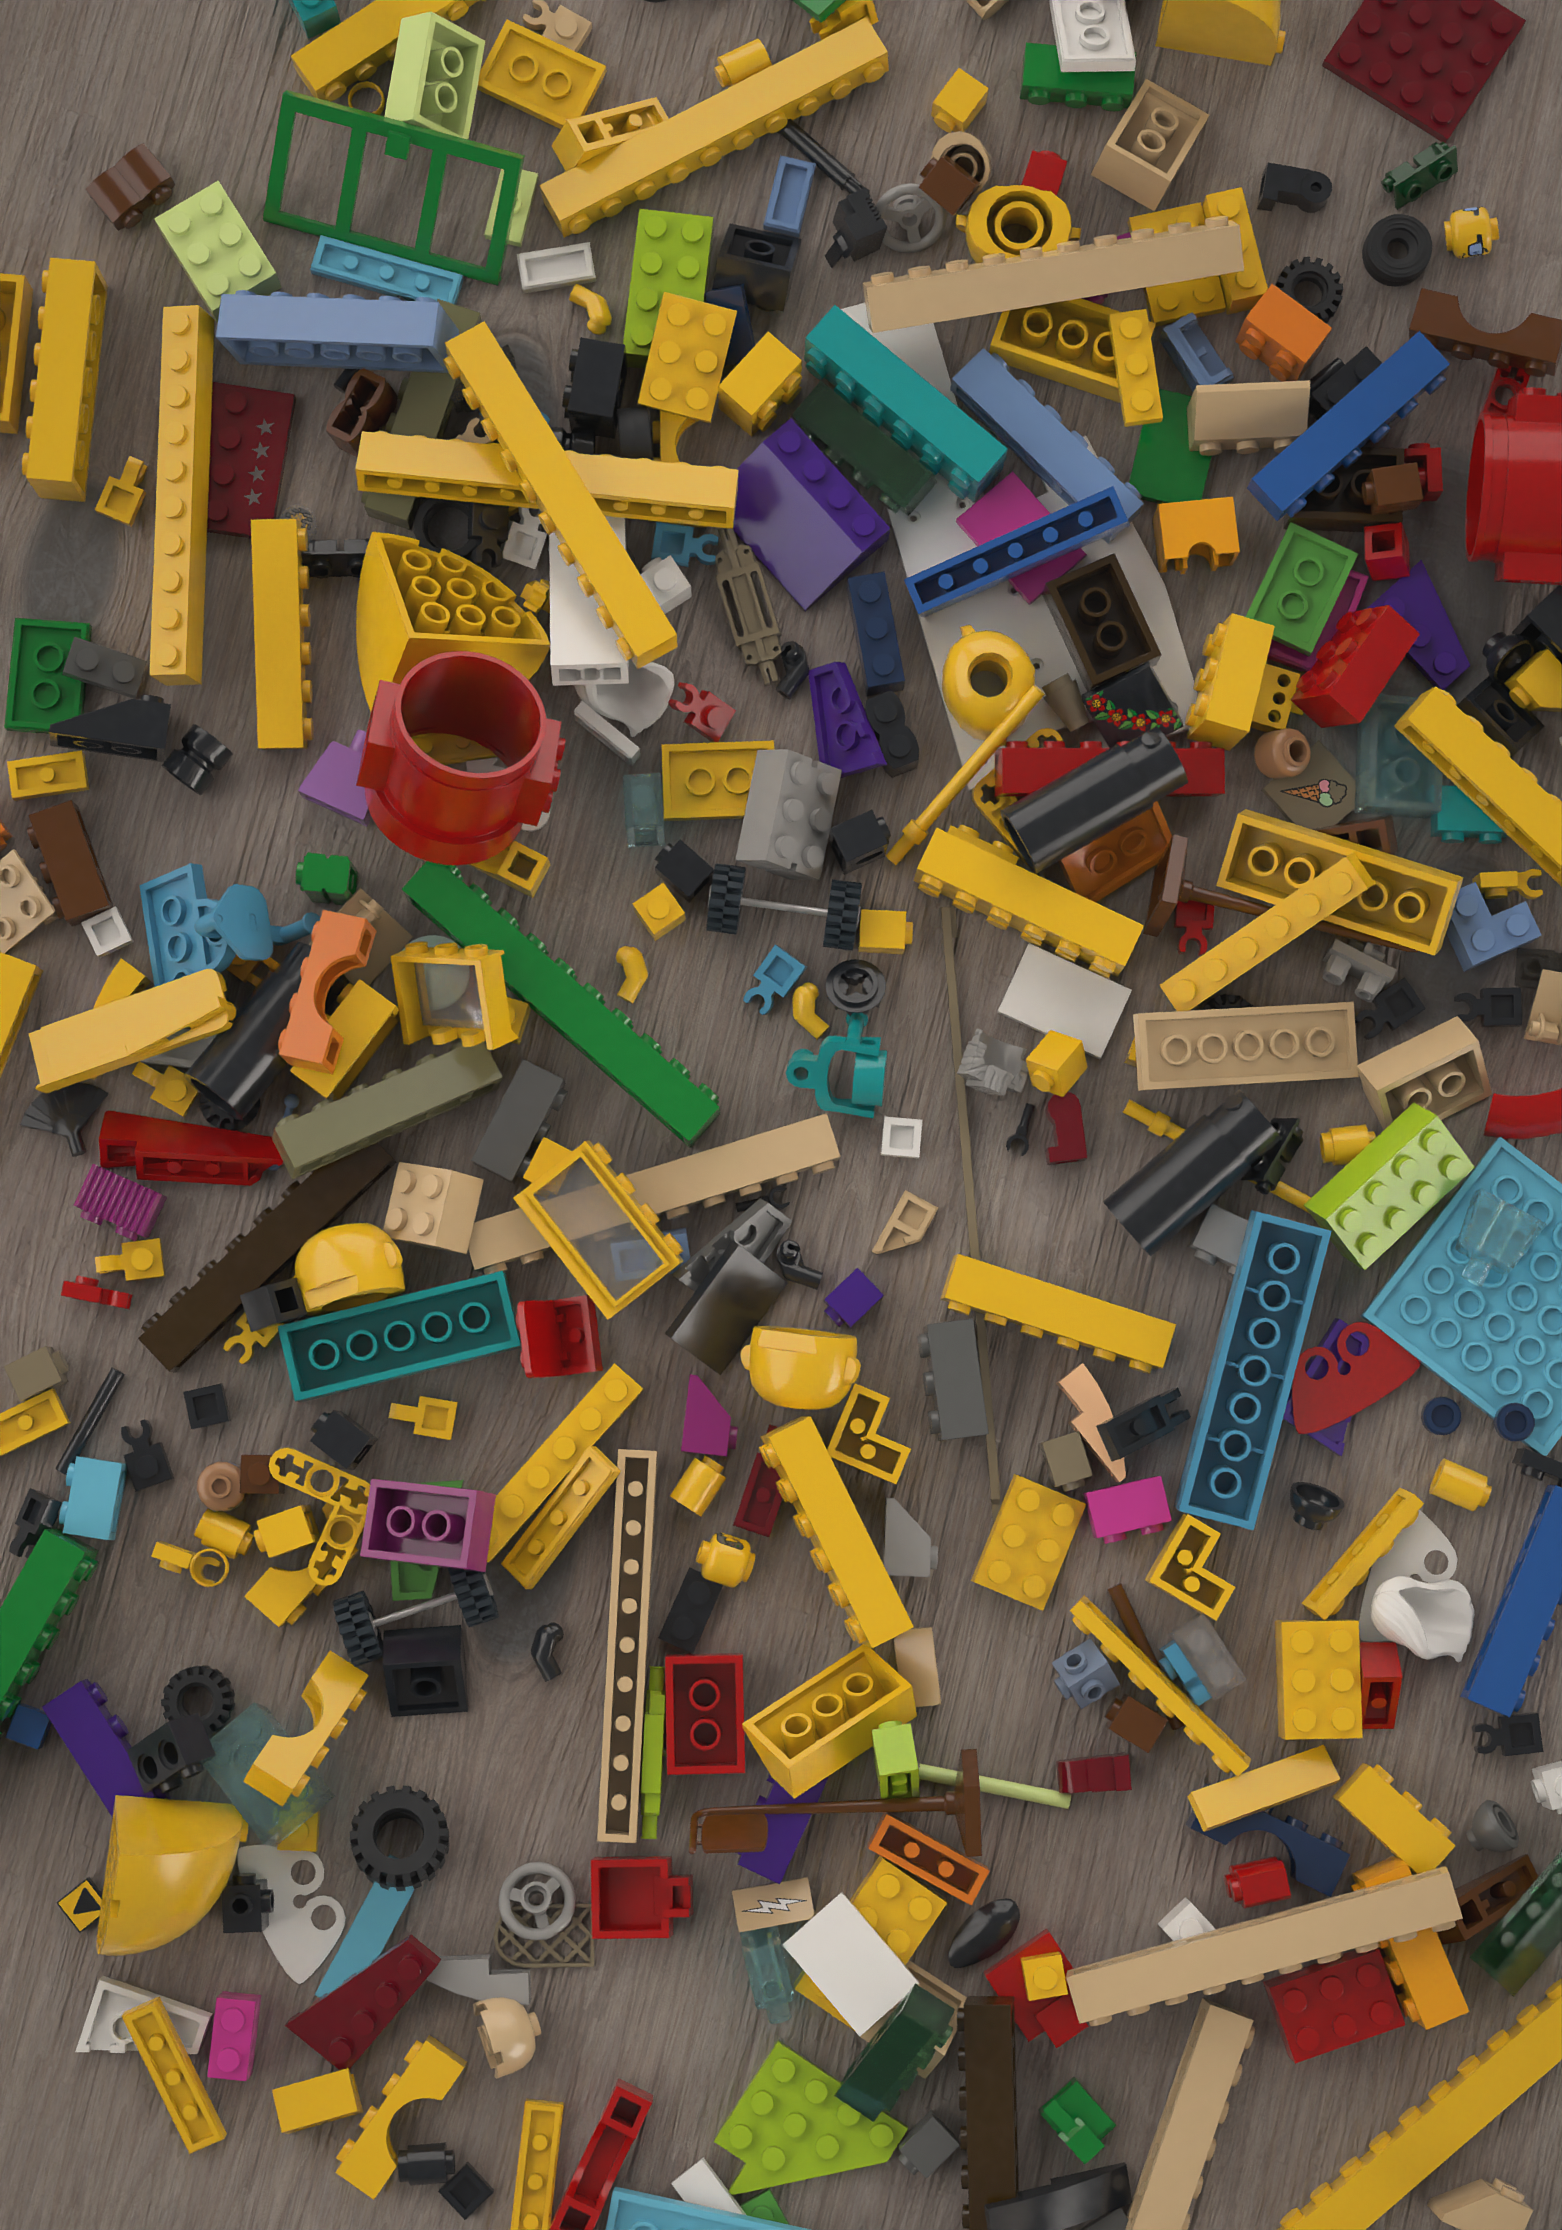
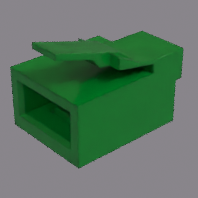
[1038,2077,1117,2165]

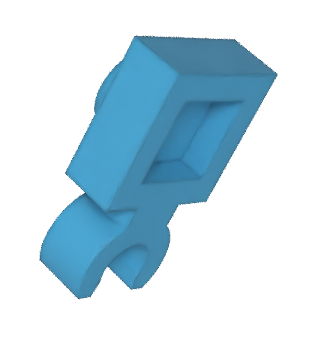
[651,522,719,567]
[743,945,807,1015]
[1159,1641,1211,1706]

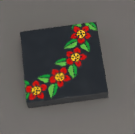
[1081,661,1184,748]

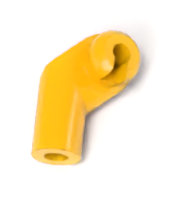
[616,946,648,1004]

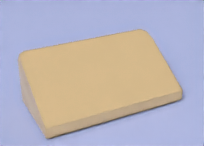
[894,1626,941,1707]

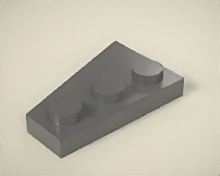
[671,1198,792,1292]

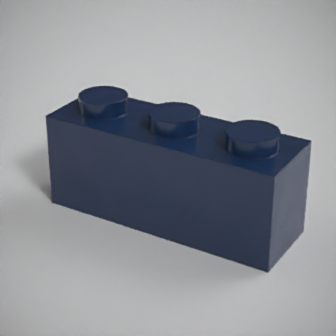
[846,571,905,697]

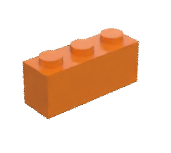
[867,1812,990,1906]

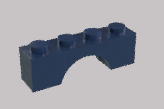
[1186,1781,1350,1897]

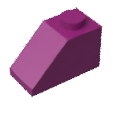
[681,1374,738,1456]

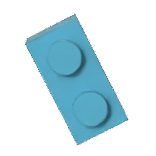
[59,1456,128,1540]

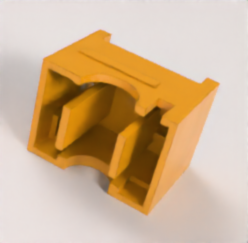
[1152,497,1240,574]

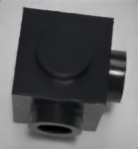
[222,1873,274,1933]

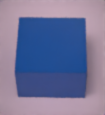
[6,1703,52,1749]

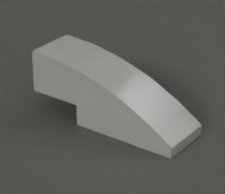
[426,1954,531,2005]

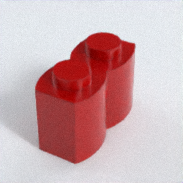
[1224,1856,1291,1909]

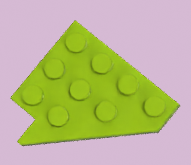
[714,2040,908,2195]

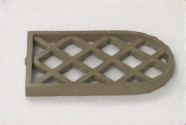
[493,1903,595,1969]

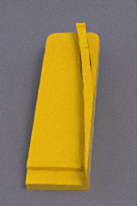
[28,969,236,1093]

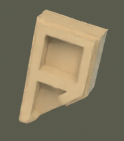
[872,1190,938,1255]

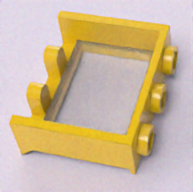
[390,941,519,1050]

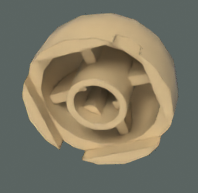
[473,1997,541,2079]

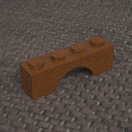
[1409,288,1562,377]

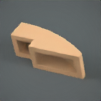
[1056,1363,1126,1482]

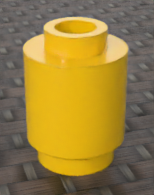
[1319,1124,1376,1166]
[194,1509,255,1560]

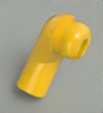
[569,284,612,335]
[792,982,830,1040]

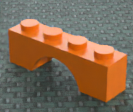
[278,910,376,1075]

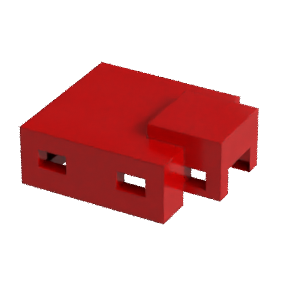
[591,1856,694,1939]
[983,1928,1089,2048]

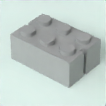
[735,749,842,880]

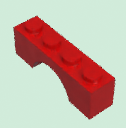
[549,2078,653,2230]

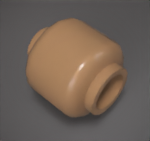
[1254,728,1310,779]

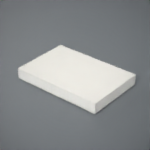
[1049,0,1136,72]
[997,943,1132,1059]
[782,1892,919,2036]

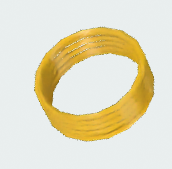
[348,81,385,115]
[190,1549,229,1587]

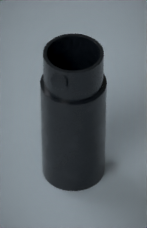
[1000,727,1188,874]
[184,942,349,1121]
[1103,1089,1282,1256]

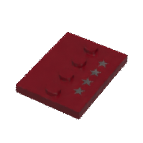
[207,382,296,539]

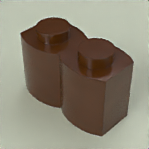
[85,143,175,231]
[326,368,398,457]

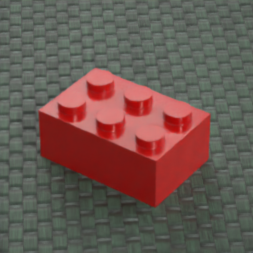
[1291,605,1420,728]
[665,1653,745,1775]
[1263,1948,1406,2064]

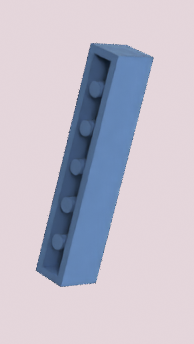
[950,348,1144,544]

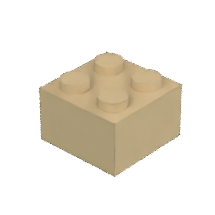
[383,1162,484,1254]

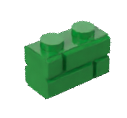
[296,852,358,905]

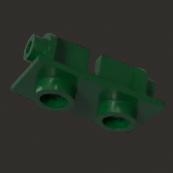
[1381,142,1458,210]

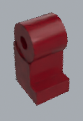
[1045,1092,1087,1165]
[1056,1752,1132,1793]

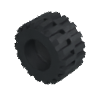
[350,1785,450,1891]

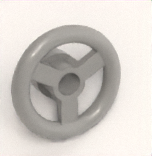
[876,183,947,253]
[499,1862,576,1940]

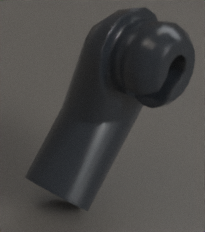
[776,641,810,700]
[531,1622,564,1682]

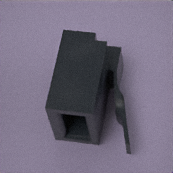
[824,187,887,268]

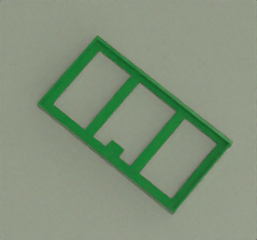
[263,90,525,286]

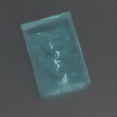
[1355,694,1443,819]
[203,1702,335,1847]

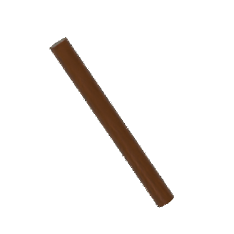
[1107,1583,1185,1730]

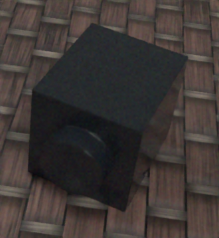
[655,839,714,903]
[240,1278,307,1332]

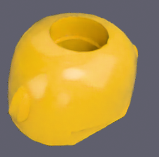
[955,185,1081,263]
[942,624,1035,747]
[293,1223,405,1316]
[741,1326,861,1410]

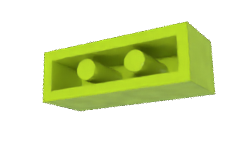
[872,1721,920,1799]

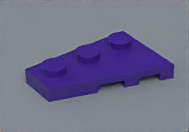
[1367,560,1470,690]
[808,662,887,779]
[1283,1318,1369,1456]

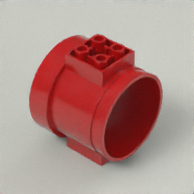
[1465,387,1562,585]
[356,651,566,865]

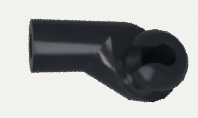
[776,1240,823,1290]

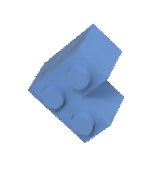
[1446,882,1542,972]

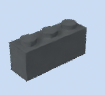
[471,1059,568,1184]

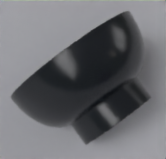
[1482,632,1535,684]
[1290,1482,1344,1530]

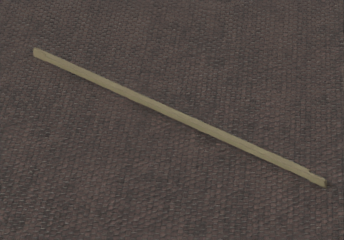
[941,906,1002,1524]

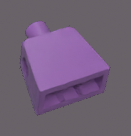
[298,729,371,827]

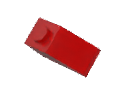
[1359,1642,1403,1729]

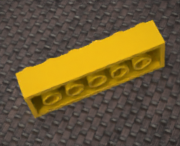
[22,258,108,502]
[1216,809,1464,956]
[914,827,1144,978]
[759,1416,914,1648]

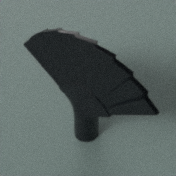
[20,1082,109,1157]

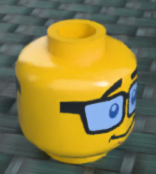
[1444,206,1499,259]

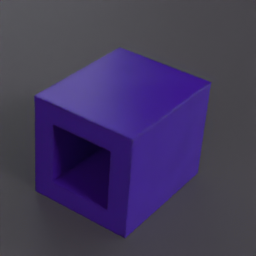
[824,1268,884,1328]

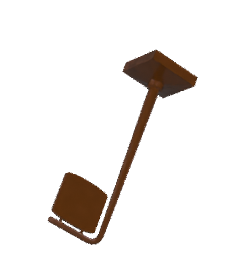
[1143,834,1419,952]
[688,1749,982,1857]

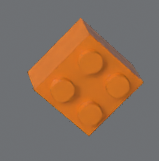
[1235,284,1332,382]

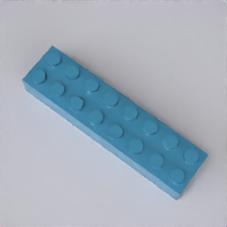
[1174,1210,1332,1530]

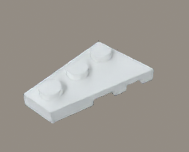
[75,1975,213,2054]

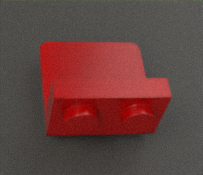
[516,1295,603,1378]

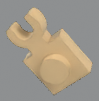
[523,0,592,53]

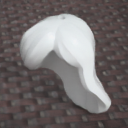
[574,659,675,737]
[1370,1576,1475,1662]

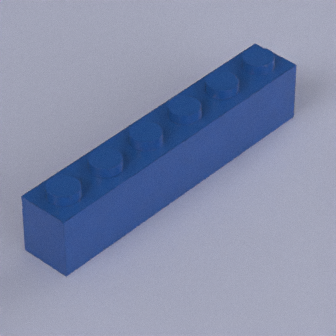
[1247,331,1450,521]
[904,486,1130,618]
[1460,1485,1562,1717]

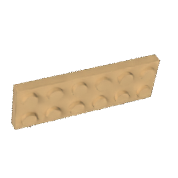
[1133,1002,1359,1091]

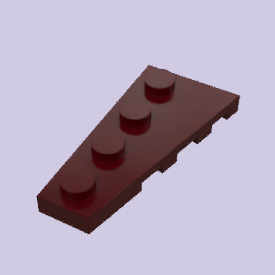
[285,1934,441,2070]

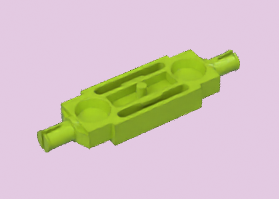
[640,1666,667,1839]

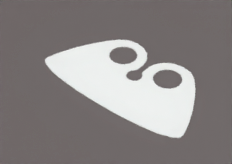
[1359,1510,1458,1642]
[237,1845,346,1984]

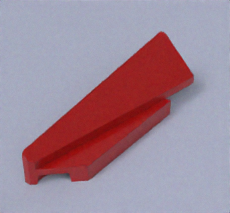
[99,1111,283,1186]

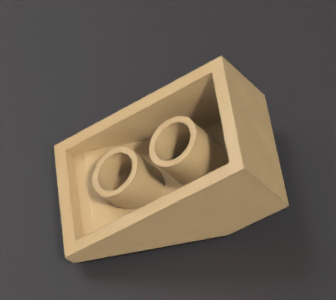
[1091,79,1210,211]

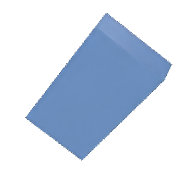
[763,155,816,238]

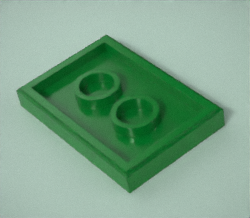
[1128,388,1212,504]
[4,618,92,734]

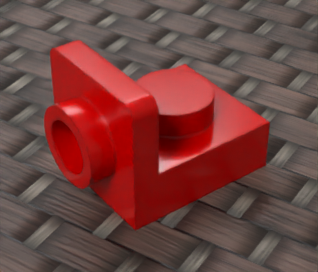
[1404,443,1443,502]

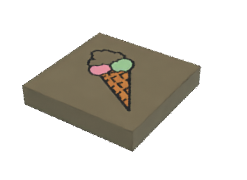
[1261,740,1369,829]

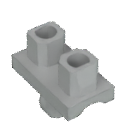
[1322,938,1397,1002]

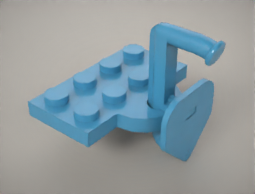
[139,863,320,987]

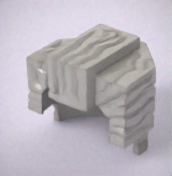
[957,1029,1028,1096]

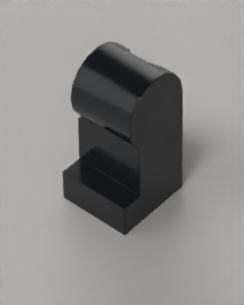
[1257,162,1332,213]

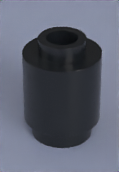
[398,2142,455,2186]

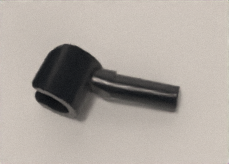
[1006,1103,1035,1156]
[736,1186,790,1212]

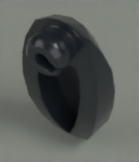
[948,1898,1020,1968]

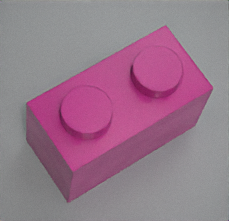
[1083,1476,1172,1544]
[207,1991,262,2081]

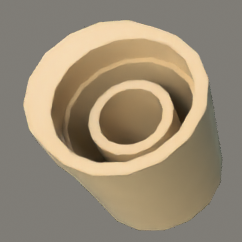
[931,131,992,195]

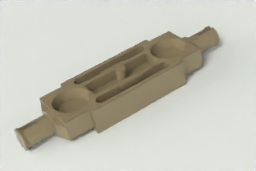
[715,528,782,686]

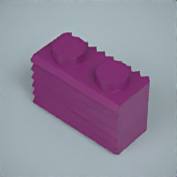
[73,1164,167,1241]

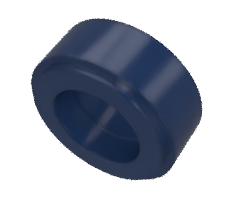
[1421,1397,1461,1435]
[1494,1403,1535,1442]

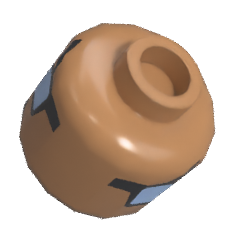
[197,1462,249,1511]

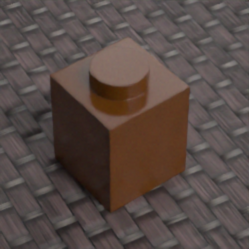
[919,155,981,216]
[1362,462,1423,515]
[240,1455,285,1494]
[1104,1693,1168,1753]

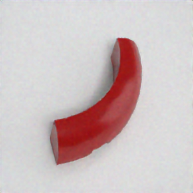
[1483,1088,1562,1140]

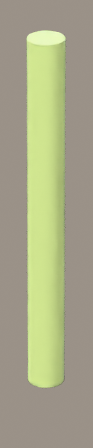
[919,1764,1071,1809]

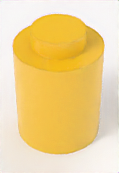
[714,38,772,88]
[670,1455,727,1517]
[1429,1458,1492,1512]

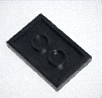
[665,1241,787,1375]

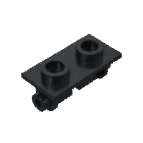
[301,538,370,579]
[1240,1118,1303,1194]

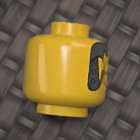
[696,1532,756,1588]

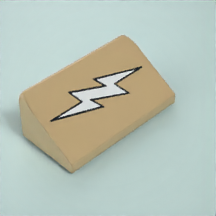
[732,1877,815,1932]

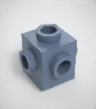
[1052,1638,1120,1709]

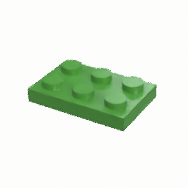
[1245,522,1358,657]

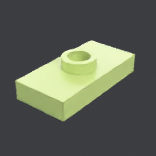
[484,169,539,247]

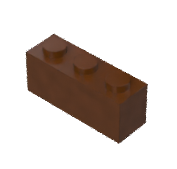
[27,800,114,926]

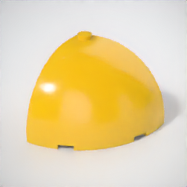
[1155,0,1286,66]
[356,532,550,712]
[96,1795,249,1956]

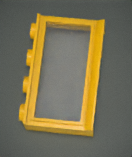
[513,1140,684,1320]

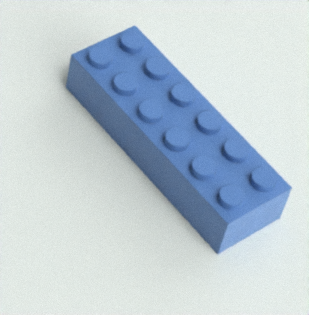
[216,290,459,373]

